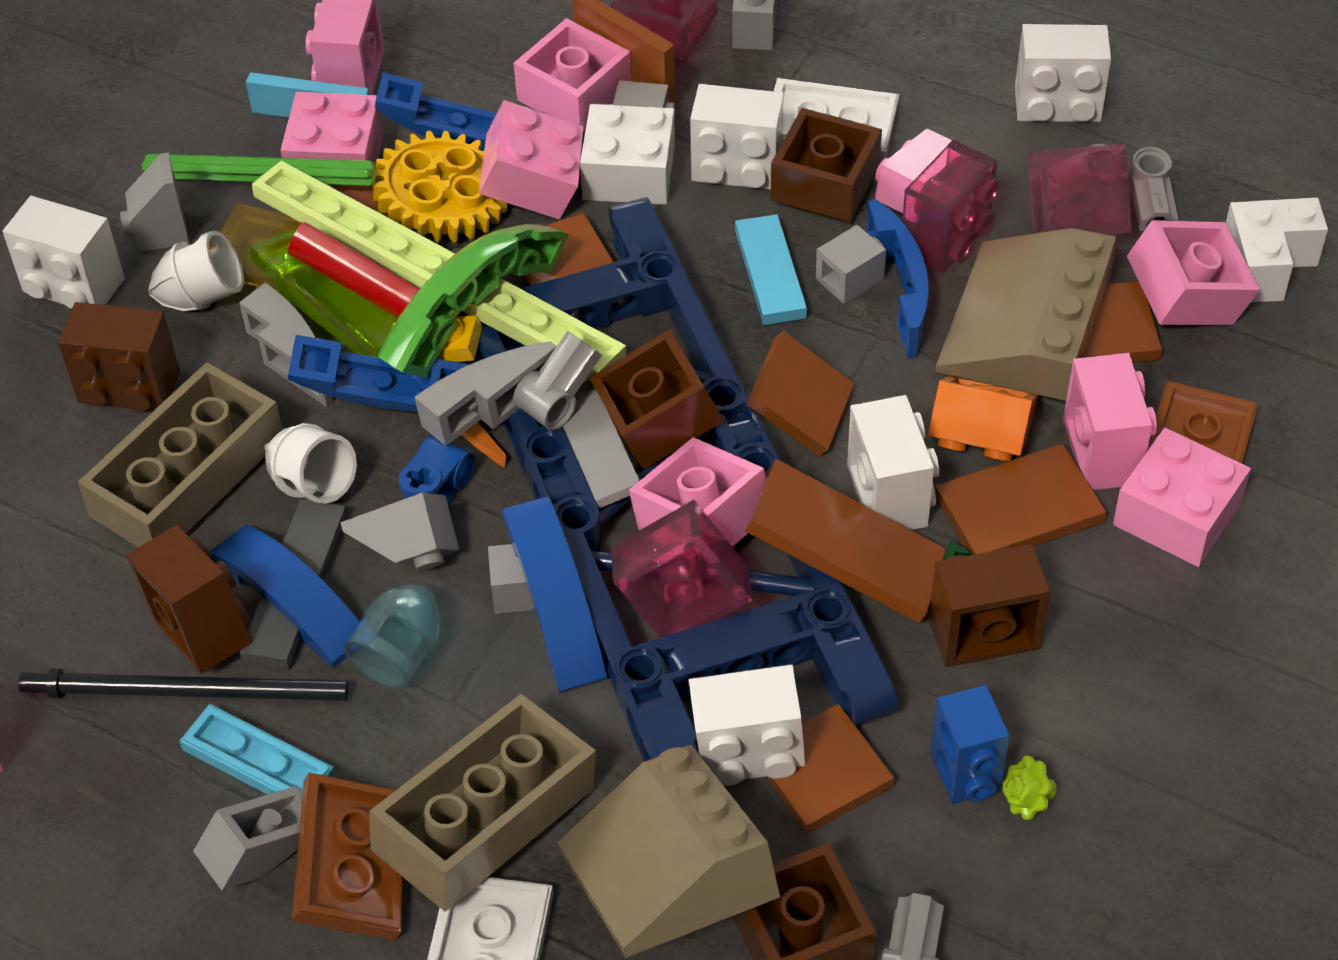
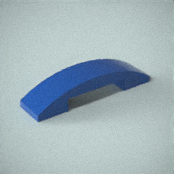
[374,73,545,150]
[866,199,928,358]
[288,335,470,412]
[502,496,607,694]
[209,525,370,668]

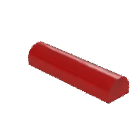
[287,222,459,318]

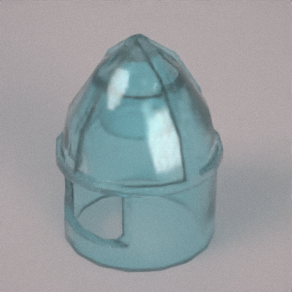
[343,584,439,689]

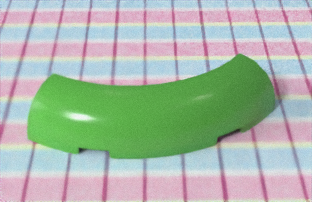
[378,224,569,378]

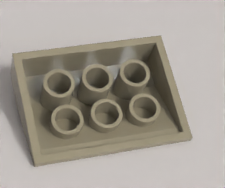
[936,228,1116,401]
[557,745,780,958]

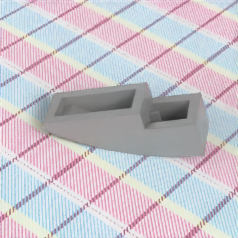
[239,282,333,407]
[414,341,556,446]
[562,384,639,508]

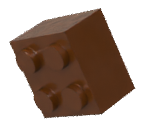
[770,108,882,223]
[58,302,180,411]
[589,329,724,470]
[126,525,252,674]
[929,544,1051,668]
[732,842,876,960]

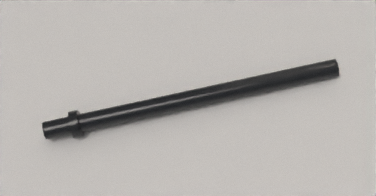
[18,668,349,701]

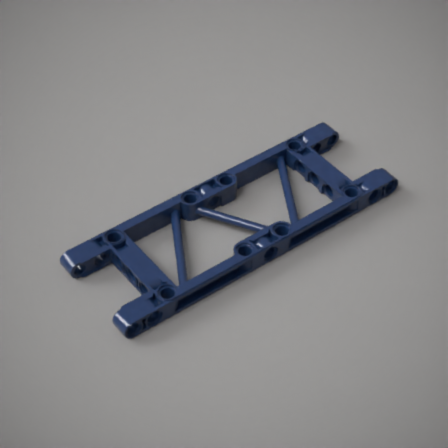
[449,197,898,762]

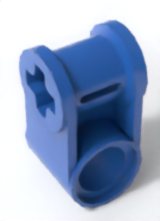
[399,435,476,505]

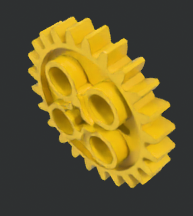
[372,130,508,243]

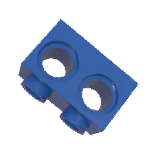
[930,685,1010,804]

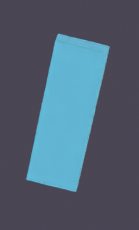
[246,72,370,118]
[735,214,807,325]
[179,704,336,795]

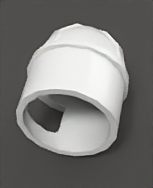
[148,231,244,312]
[263,423,357,504]

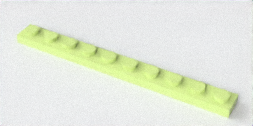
[252,161,626,381]

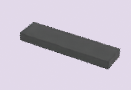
[239,498,348,670]

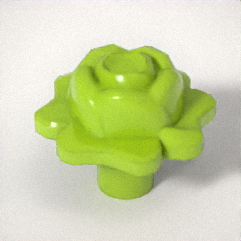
[1002,755,1057,820]

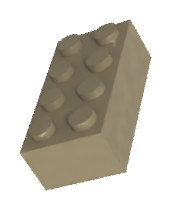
[77,362,283,547]
[369,694,596,912]

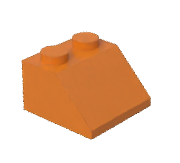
[928,375,1039,461]

